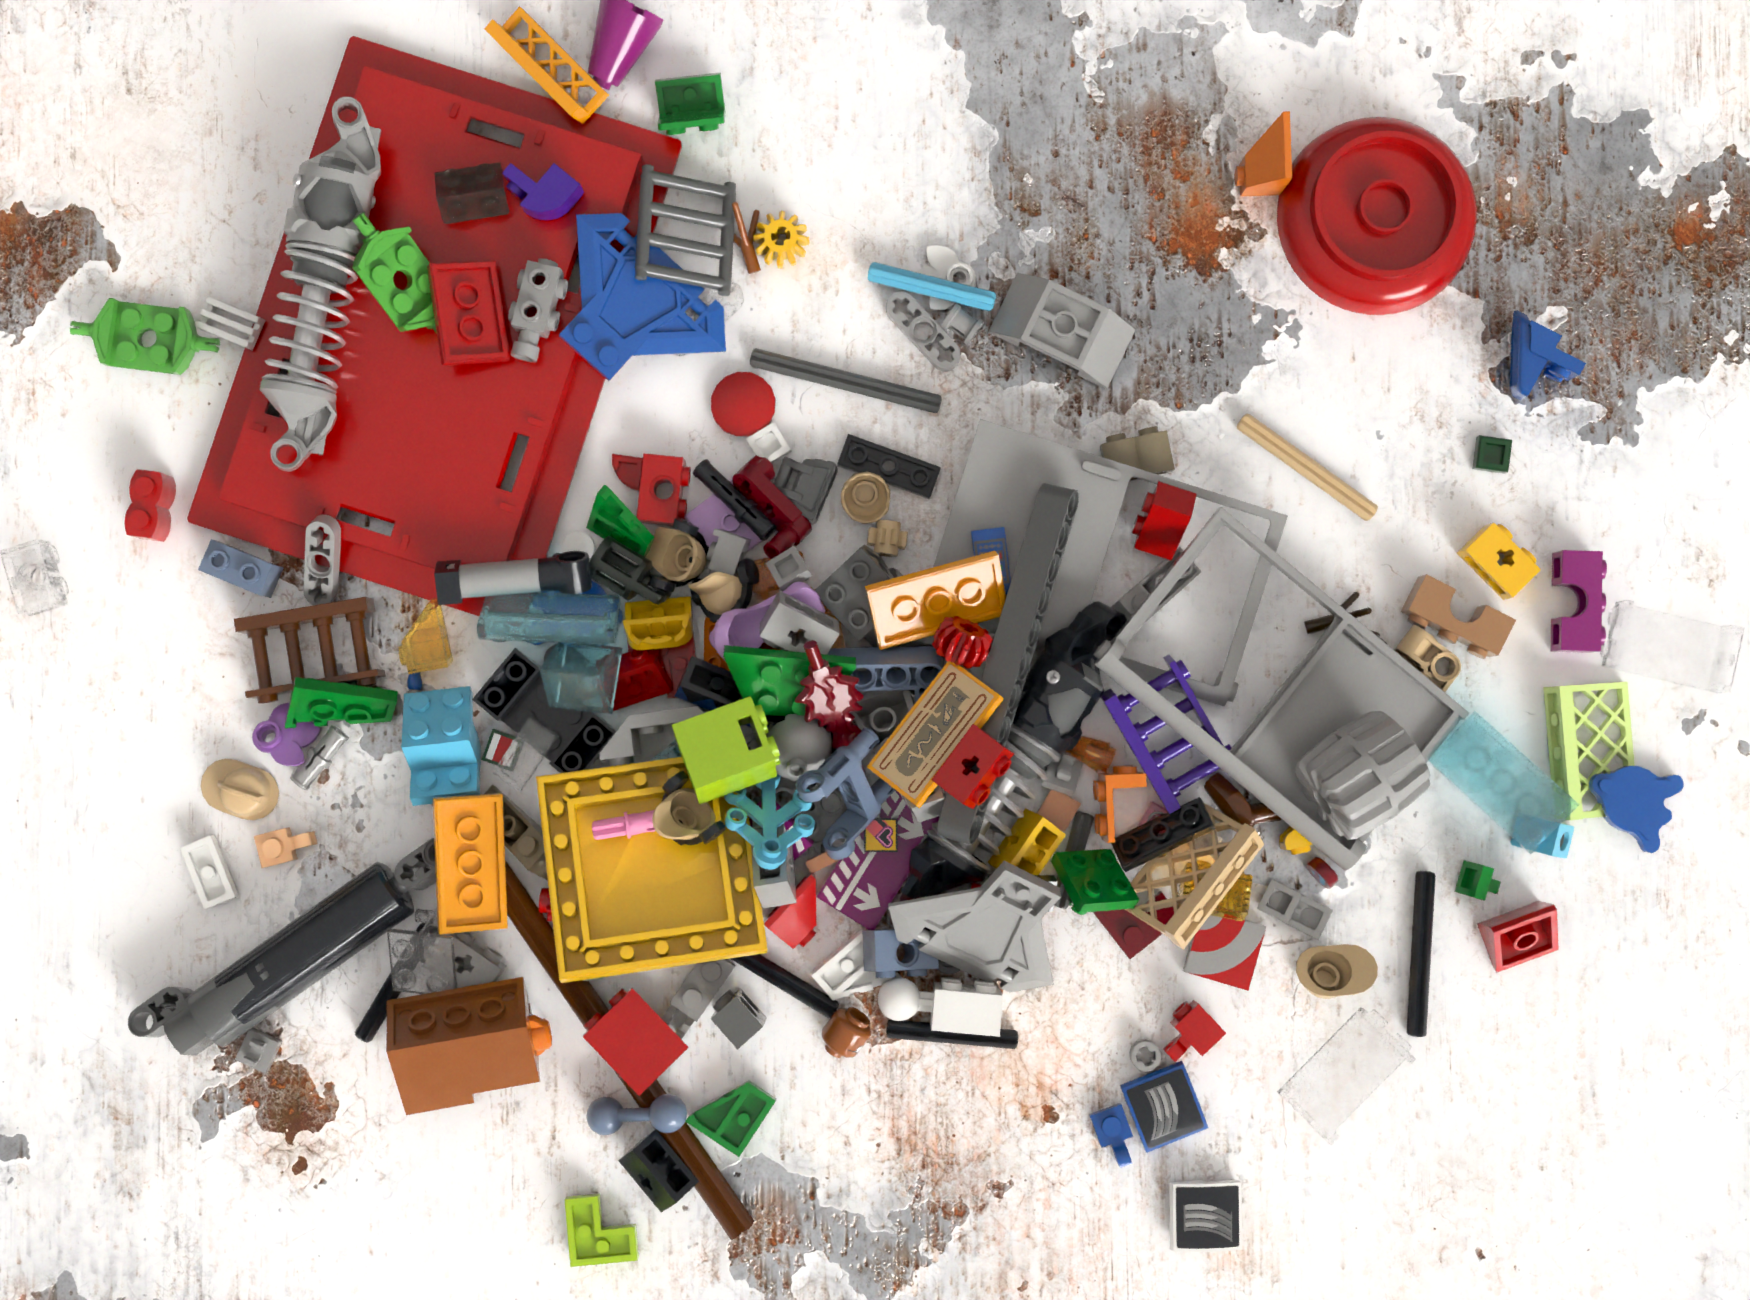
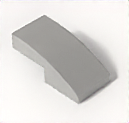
[1257,879,1333,940]

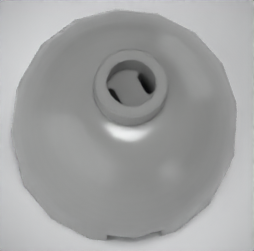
[766,714,832,781]

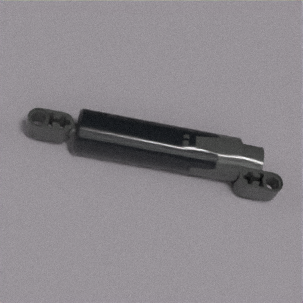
[128,838,436,1055]

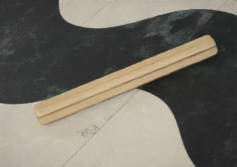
[1236,413,1378,521]

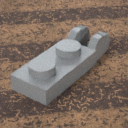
[662,959,736,1039]

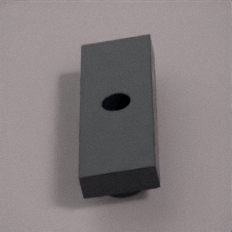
[837,434,941,499]
[1111,797,1216,872]

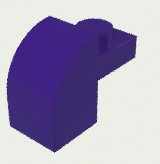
[502,163,585,220]

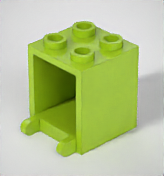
[672,696,781,805]

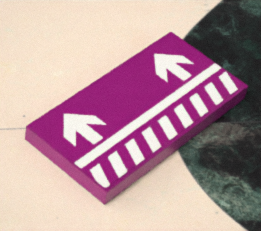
[816,791,939,930]

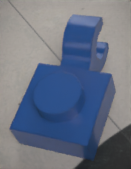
[1089,1103,1133,1168]

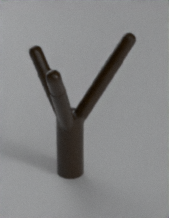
[1304,592,1380,637]

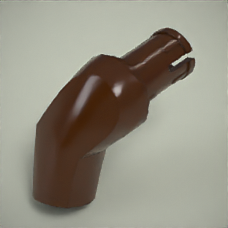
[1204,772,1282,827]

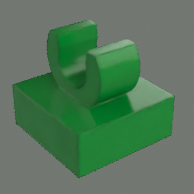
[1454,860,1501,901]

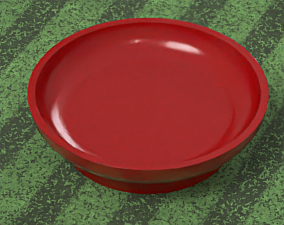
[1277,117,1477,315]

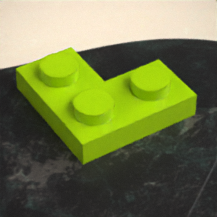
[564,1193,639,1267]

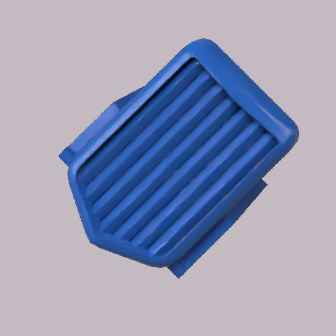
[1510,310,1586,400]

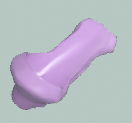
[709,581,826,662]

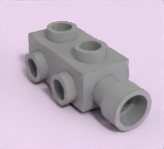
[509,258,568,362]

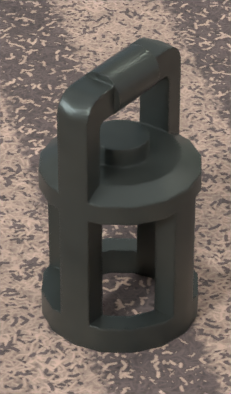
[590,536,672,605]

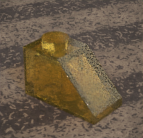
[398,597,453,674]

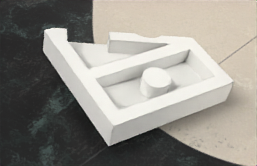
[810,930,902,1000]

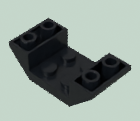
[472,648,616,773]

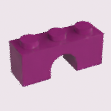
[1550,550,1607,653]

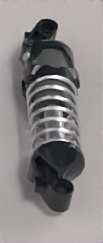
[899,601,1127,931]

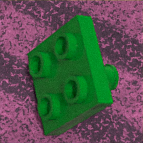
[1051,849,1139,915]

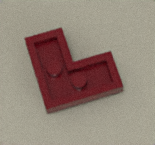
[1093,891,1174,959]

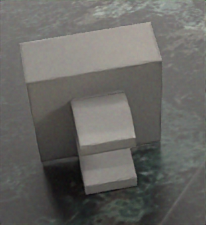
[766,546,812,592]
[1041,754,1083,796]
[235,1028,282,1073]

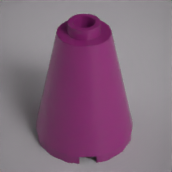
[588,0,664,90]

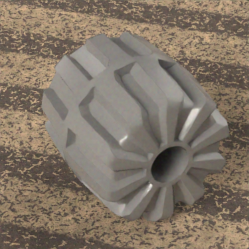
[1295,711,1431,840]

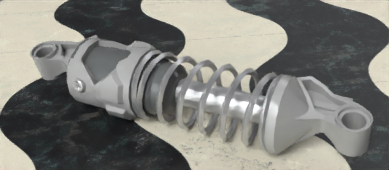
[259,97,381,472]

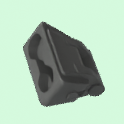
[773,457,838,524]

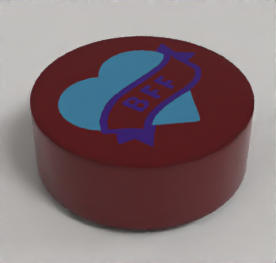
[1306,857,1338,889]

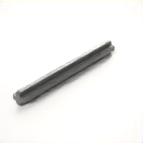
[750,348,942,413]

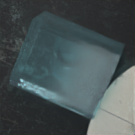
[539,641,623,714]

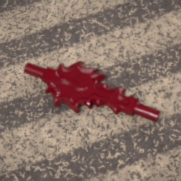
[795,640,865,773]

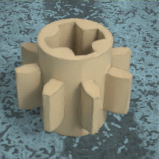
[867,520,908,557]

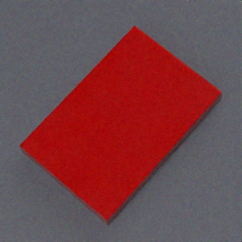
[427,260,510,366]

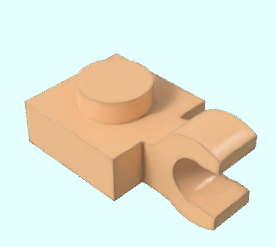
[254,827,318,868]

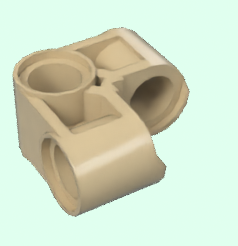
[1394,624,1461,692]

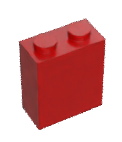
[582,988,689,1096]

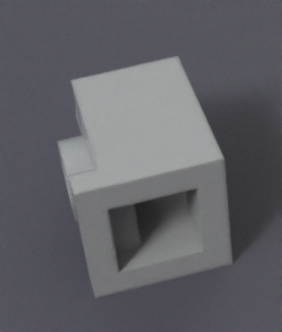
[706,528,751,577]

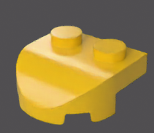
[623,596,693,650]

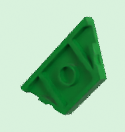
[723,645,856,717]

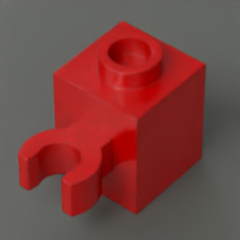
[1163,1000,1226,1062]

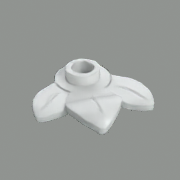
[917,245,976,310]

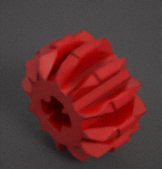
[932,616,993,669]

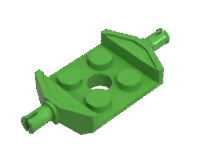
[352,212,437,334]
[70,298,220,375]

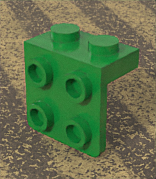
[655,72,726,135]

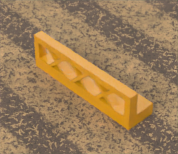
[484,6,609,124]

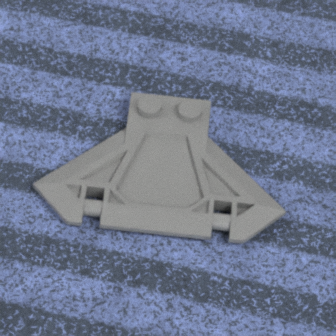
[888,861,1061,993]

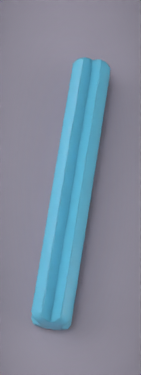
[868,262,996,311]

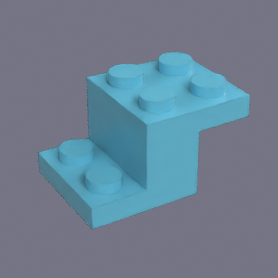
[401,686,481,806]

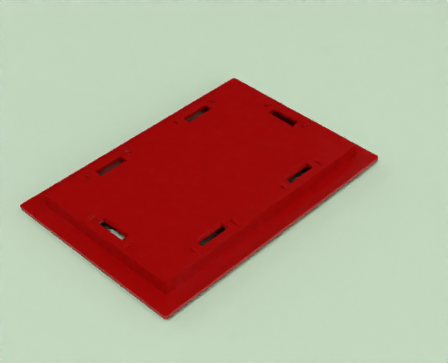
[187,36,682,629]

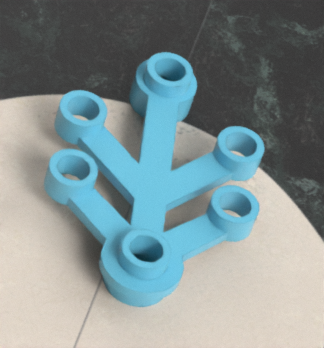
[724,774,815,870]

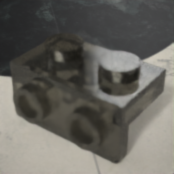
[434,162,510,224]

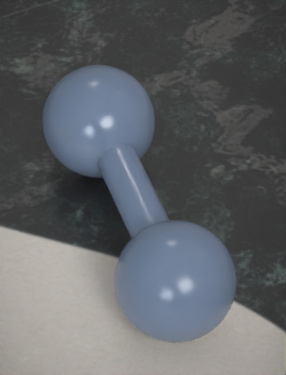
[586,1094,687,1135]

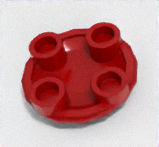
[711,372,776,437]

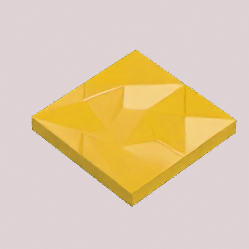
[536,757,768,983]

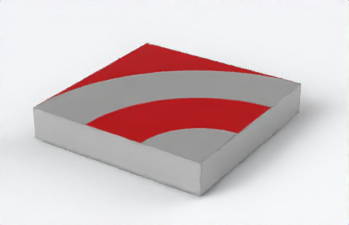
[1183,911,1267,991]

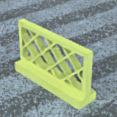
[1543,682,1635,820]

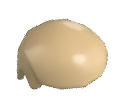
[841,471,890,524]

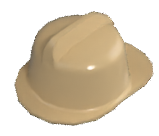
[201,759,279,820]
[1296,944,1378,999]

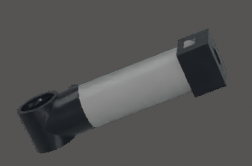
[434,551,592,605]

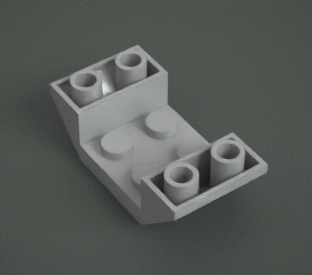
[988,273,1136,390]
[599,706,707,766]

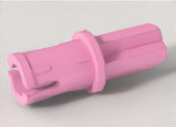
[592,810,655,840]

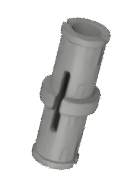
[290,725,349,790]

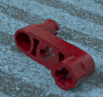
[732,455,812,559]

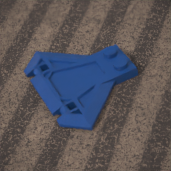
[559,213,726,381]

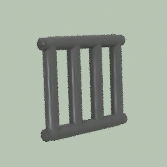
[635,164,736,296]

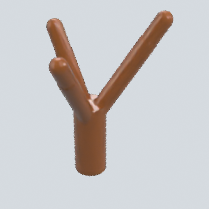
[720,202,761,274]

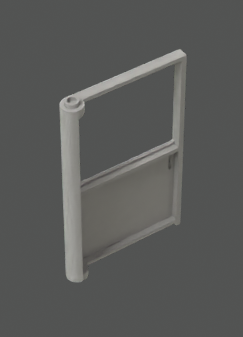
[933,419,1288,706]
[1093,507,1469,871]

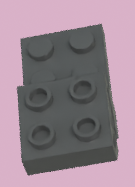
[814,544,934,670]

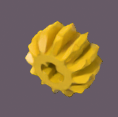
[753,211,809,269]

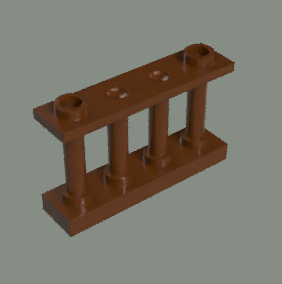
[234,597,386,704]

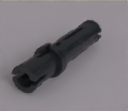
[693,459,777,542]

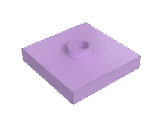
[686,480,762,552]

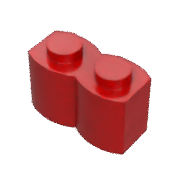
[124,469,176,542]

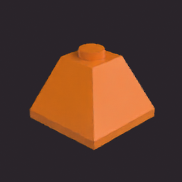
[1234,111,1292,197]

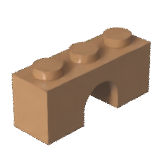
[1400,574,1516,659]

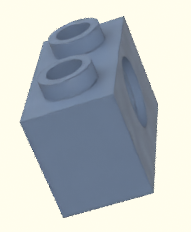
[198,539,284,598]
[862,929,939,978]

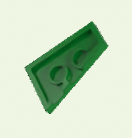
[284,677,398,728]

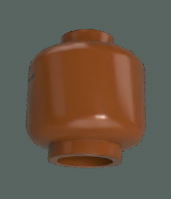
[822,1007,871,1058]

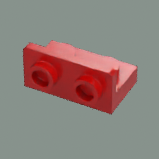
[594,649,673,712]

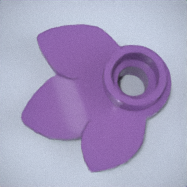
[252,703,320,766]

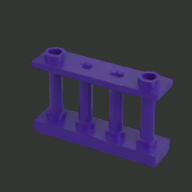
[1101,654,1232,814]

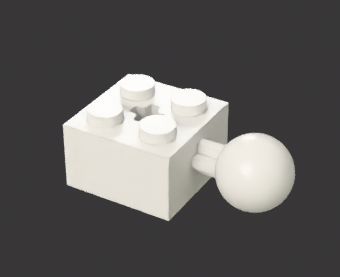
[878,977,1003,1037]

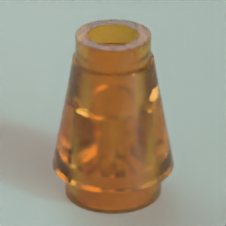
[1066,736,1117,773]

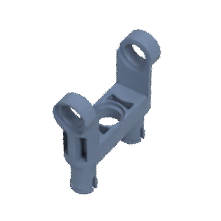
[795,728,896,860]

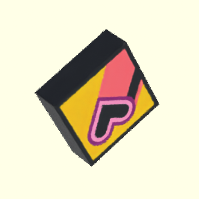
[864,818,898,852]

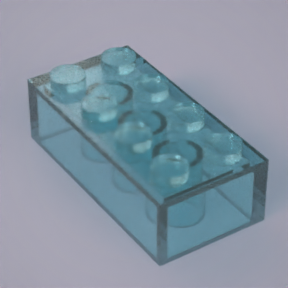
[1428,711,1580,854]

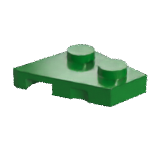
[586,485,654,558]
[685,1080,777,1157]

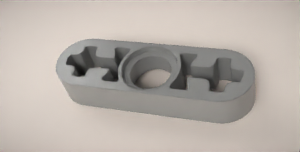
[886,291,961,372]
[303,515,341,605]

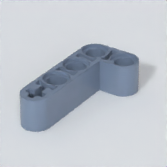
[827,646,944,703]

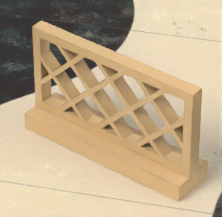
[1125,803,1264,950]

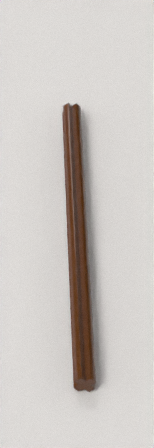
[431,804,754,1240]

